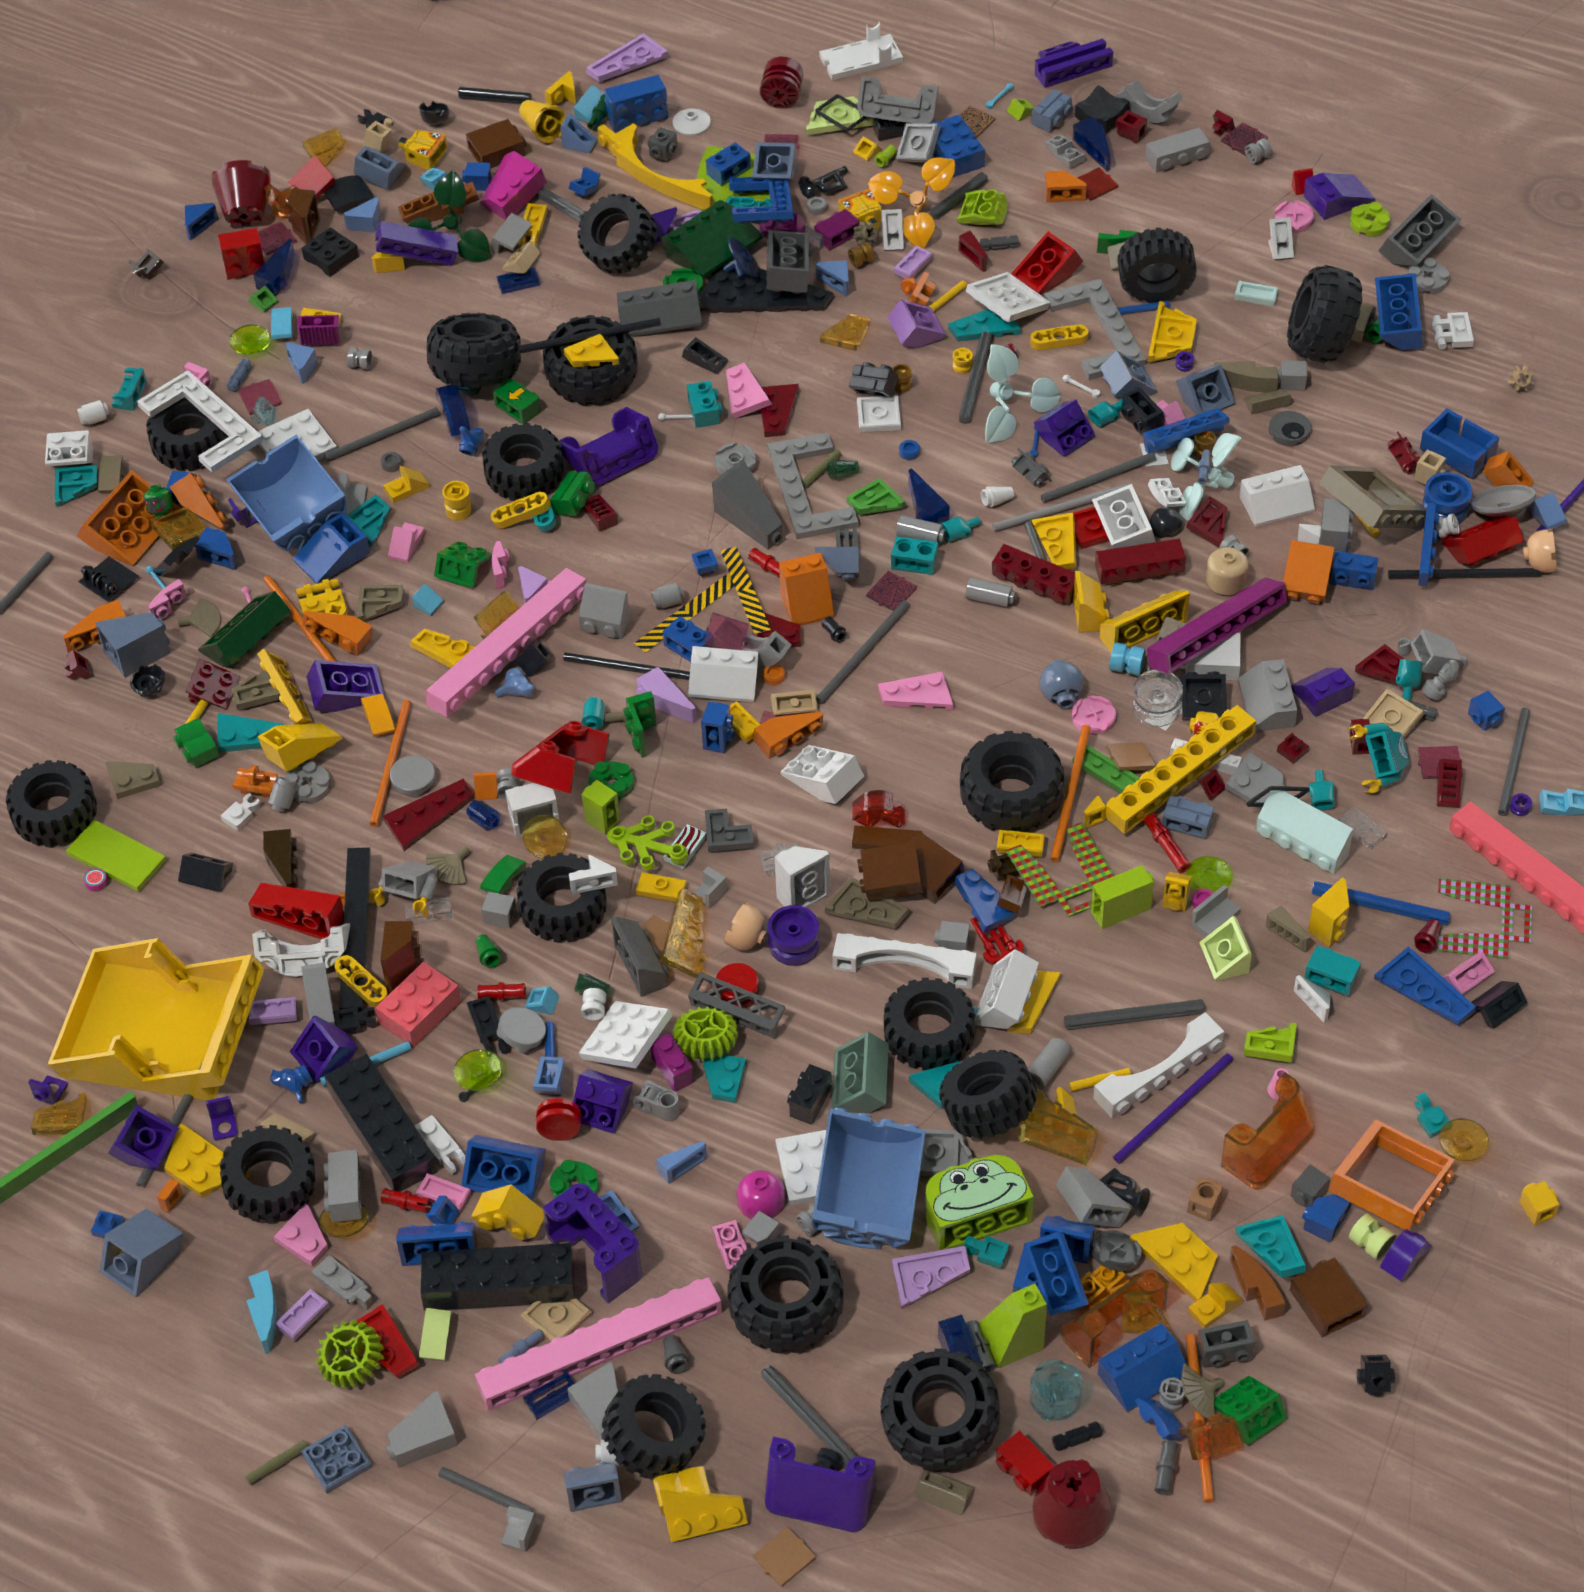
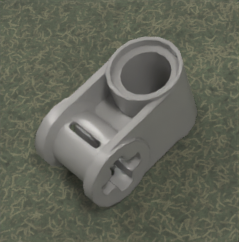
[632,1081,681,1121]

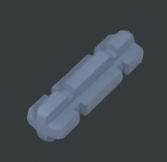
[226,358,252,392]

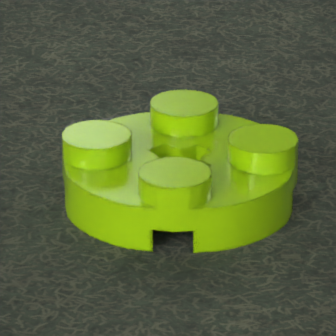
[1350,202,1390,237]

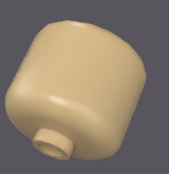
[1206,547,1248,596]

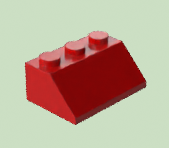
[1441,517,1524,566]

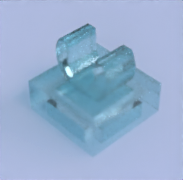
[251,397,276,426]

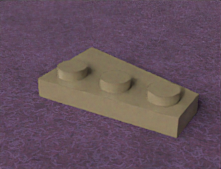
[825,877,908,929]

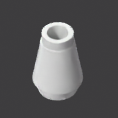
[981,487,1014,507]

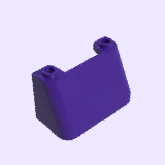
[558,407,658,486]
[764,1436,876,1532]

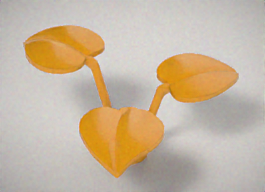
[868,158,955,249]

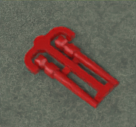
[970,918,1024,964]

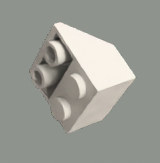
[45,430,93,467]

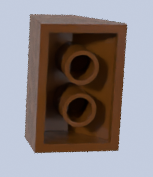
[380,921,424,995]

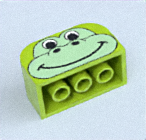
[926,1155,1034,1250]

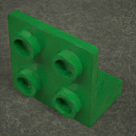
[434,542,492,588]
[623,691,656,758]
[1214,1376,1288,1446]

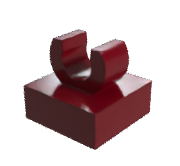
[1212,110,1235,137]
[64,650,92,680]
[1277,733,1309,764]

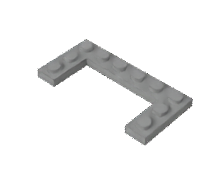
[1044,279,1146,380]
[768,432,858,539]

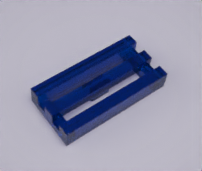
[496,267,540,294]
[523,1372,575,1420]

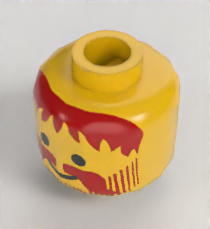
[1189,711,1219,735]

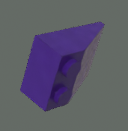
[1304,172,1375,220]
[306,660,385,712]

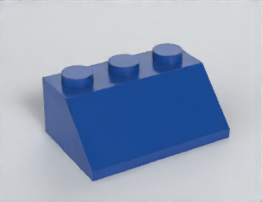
[461,1135,546,1201]
[396,1222,476,1266]
[1025,1230,1089,1316]
[1097,1322,1187,1413]

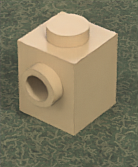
[1414,449,1446,485]

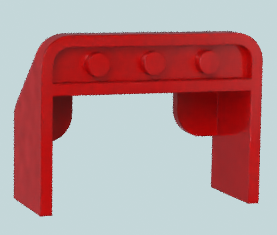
[511,721,610,794]

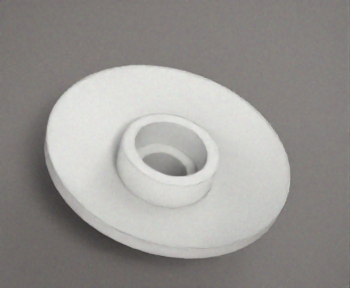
[673,108,711,136]

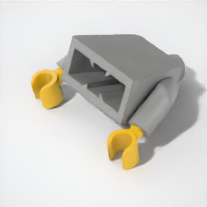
[369,861,438,917]

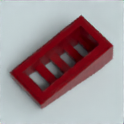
[958,230,987,272]
[583,494,618,532]
[1437,759,1462,808]

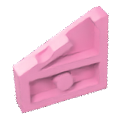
[274,1203,328,1266]

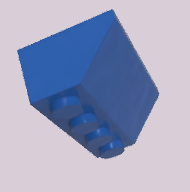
[1375,273,1423,350]

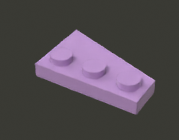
[891,1246,970,1309]

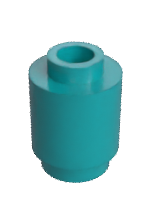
[581,697,605,729]

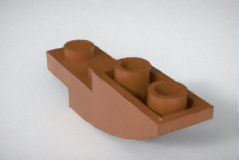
[398,182,479,222]

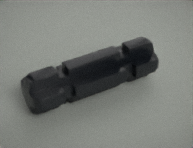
[1052,1421,1102,1451]

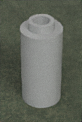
[896,515,946,545]
[966,577,1016,607]
[1028,1038,1070,1089]

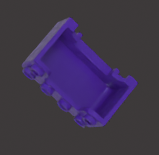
[542,1184,642,1304]

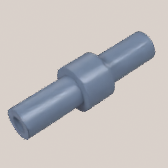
[1198,450,1211,484]
[498,1329,544,1363]

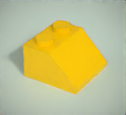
[1073,571,1109,633]
[1308,877,1349,948]

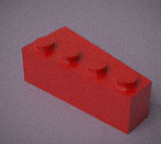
[248,883,344,940]

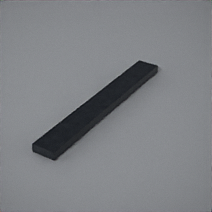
[339,847,371,1011]

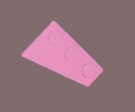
[726,363,772,418]

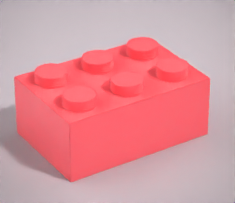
[375,962,461,1048]

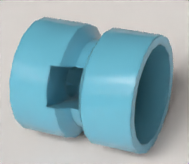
[1109,642,1146,676]

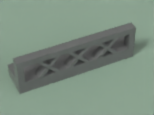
[688,972,786,1039]

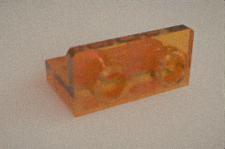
[1179,1413,1241,1460]

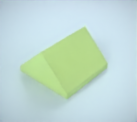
[1199,916,1252,981]

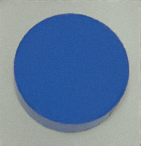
[899,440,920,460]

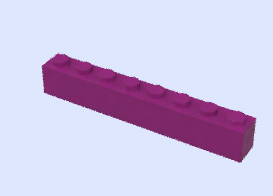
[1147,577,1287,674]

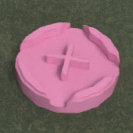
[1274,201,1314,232]
[1072,695,1116,735]

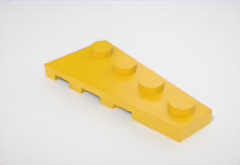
[257,649,313,724]

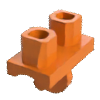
[901,271,936,306]
[232,765,278,798]

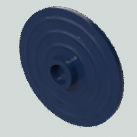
[723,237,759,279]

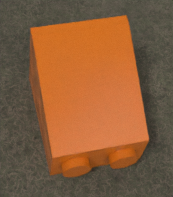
[1283,540,1334,604]
[779,552,834,626]

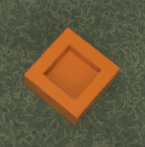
[157,1178,183,1213]

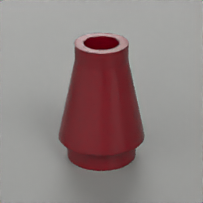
[1414,919,1441,953]

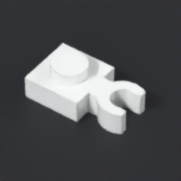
[221,793,261,832]

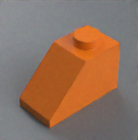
[1045,171,1086,202]
[1483,451,1534,487]

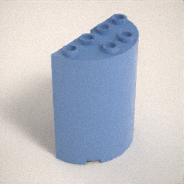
[226,434,347,552]
[812,1108,926,1249]

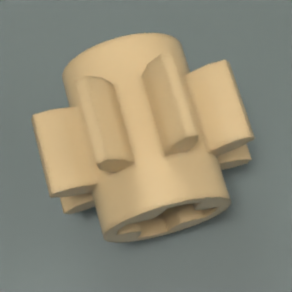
[1508,365,1534,391]

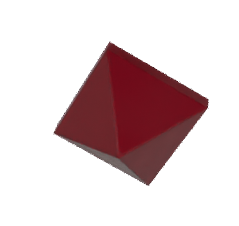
[1200,769,1225,800]

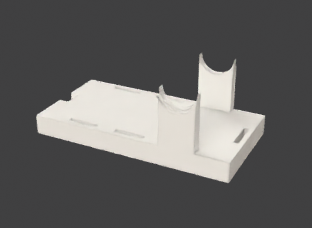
[820,22,903,80]

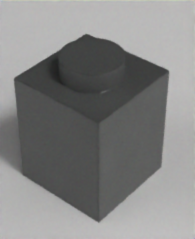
[1290,1164,1330,1207]

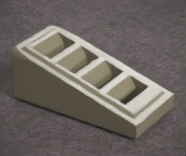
[1266,906,1311,952]

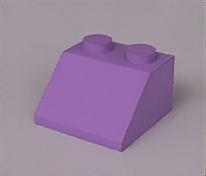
[888,300,946,348]

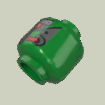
[143,484,173,517]

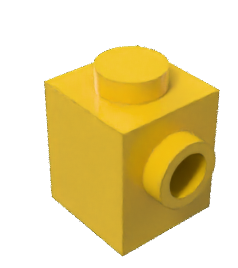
[1519,1181,1560,1226]

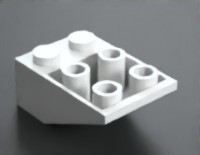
[780,745,864,804]

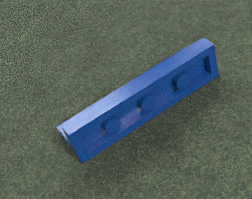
[1143,408,1230,453]

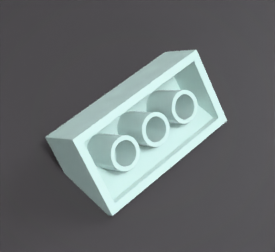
[1256,790,1353,874]

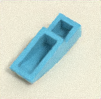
[246,1270,277,1354]

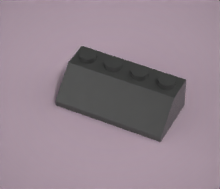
[1379,194,1462,266]
[617,280,702,337]

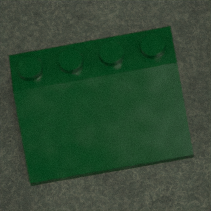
[662,200,763,277]

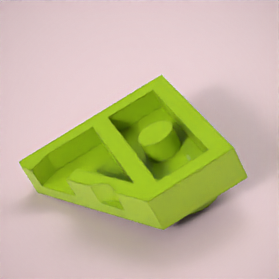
[1243,1023,1297,1063]

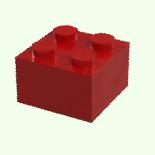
[218,227,266,280]

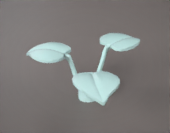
[985,344,1061,443]
[1171,433,1241,521]

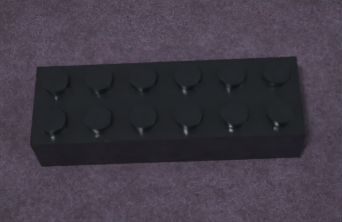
[324,1053,438,1192]
[421,1243,574,1311]

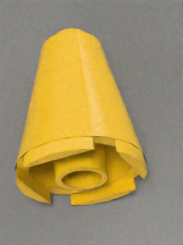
[519,100,566,143]

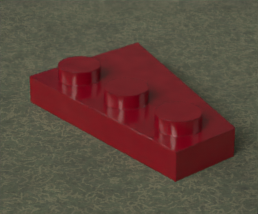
[761,383,799,437]

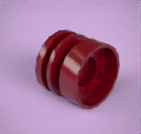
[760,56,804,109]

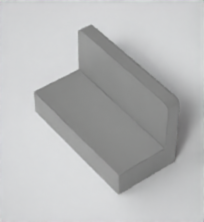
[491,213,531,254]
[337,473,367,516]
[1191,885,1241,937]

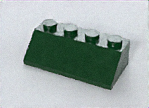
[198,591,291,667]

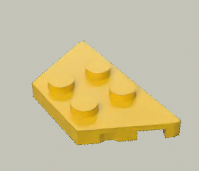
[1148,301,1197,362]
[164,1123,251,1198]
[1130,1223,1218,1302]

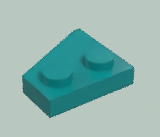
[701,1055,746,1103]

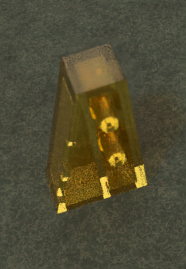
[1018,1088,1098,1166]

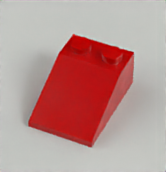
[1011,231,1083,295]

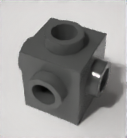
[648,127,678,161]

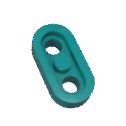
[530,497,557,531]

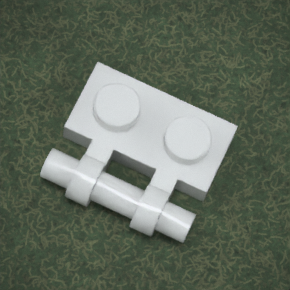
[1432,312,1474,350]

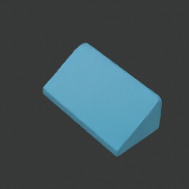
[574,85,604,122]

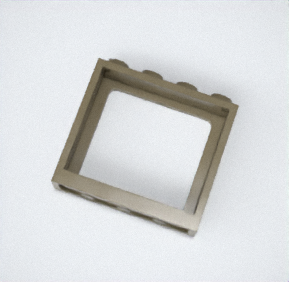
[1319,466,1427,528]

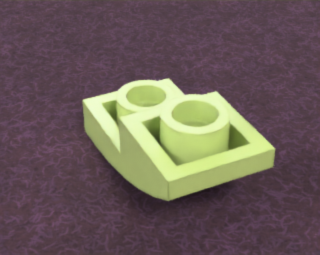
[419,1308,451,1361]

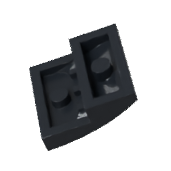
[324,175,374,212]
[153,536,200,576]

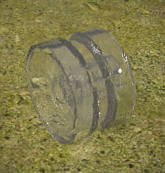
[1133,670,1183,727]

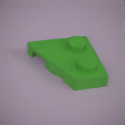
[846,478,905,515]

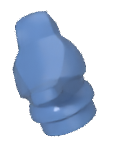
[495,668,535,697]

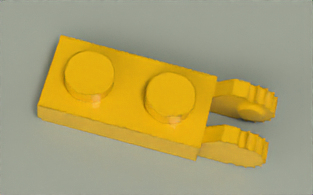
[518,203,548,247]

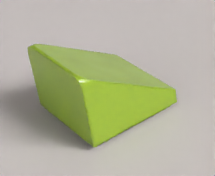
[1007,99,1035,121]

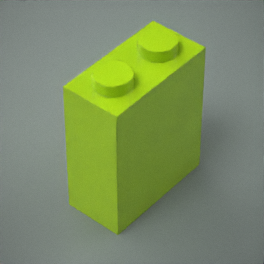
[1091,865,1155,929]

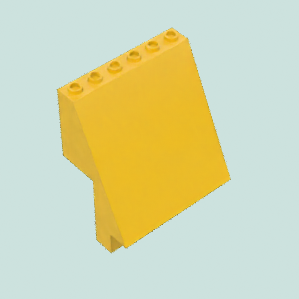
[48,938,265,1101]

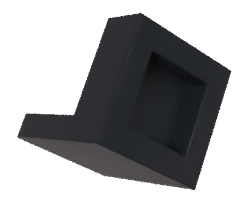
[514,639,553,676]

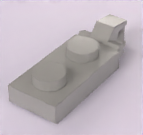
[311,1255,373,1310]

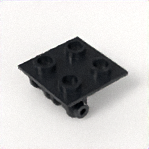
[78,556,139,602]

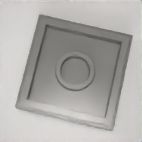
[896,123,941,162]

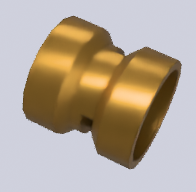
[848,242,875,268]
[892,364,912,393]
[1193,430,1216,459]

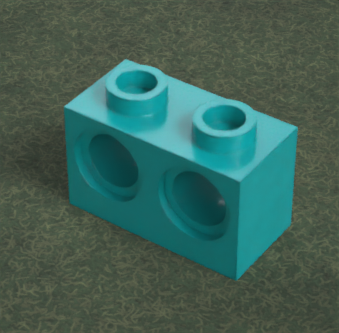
[891,536,938,575]

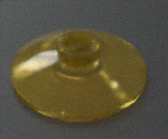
[522,815,567,859]
[1439,1118,1489,1162]
[319,1203,369,1238]

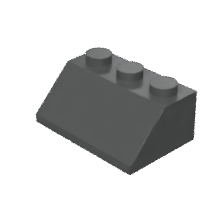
[611,916,669,997]

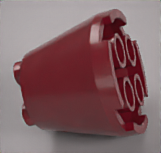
[211,160,271,229]
[1032,1459,1112,1549]

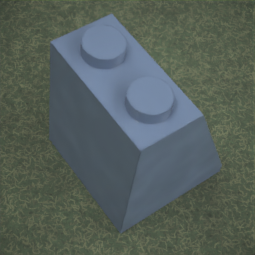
[95,612,170,678]
[99,1208,183,1297]

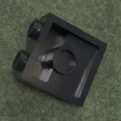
[1180,671,1227,720]

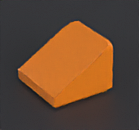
[473,772,498,800]

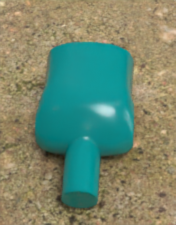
[1087,400,1122,427]
[940,516,981,542]
[1396,659,1422,701]
[1308,770,1335,811]

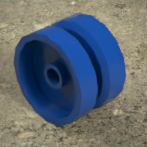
[1422,472,1472,524]

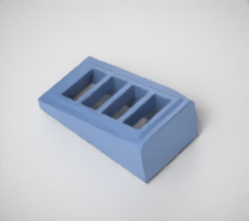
[656,1141,707,1184]

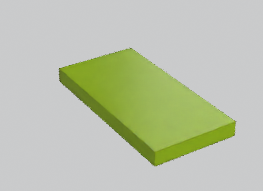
[66,820,167,892]

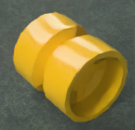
[442,481,472,521]

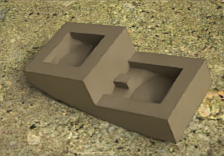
[98,455,123,493]

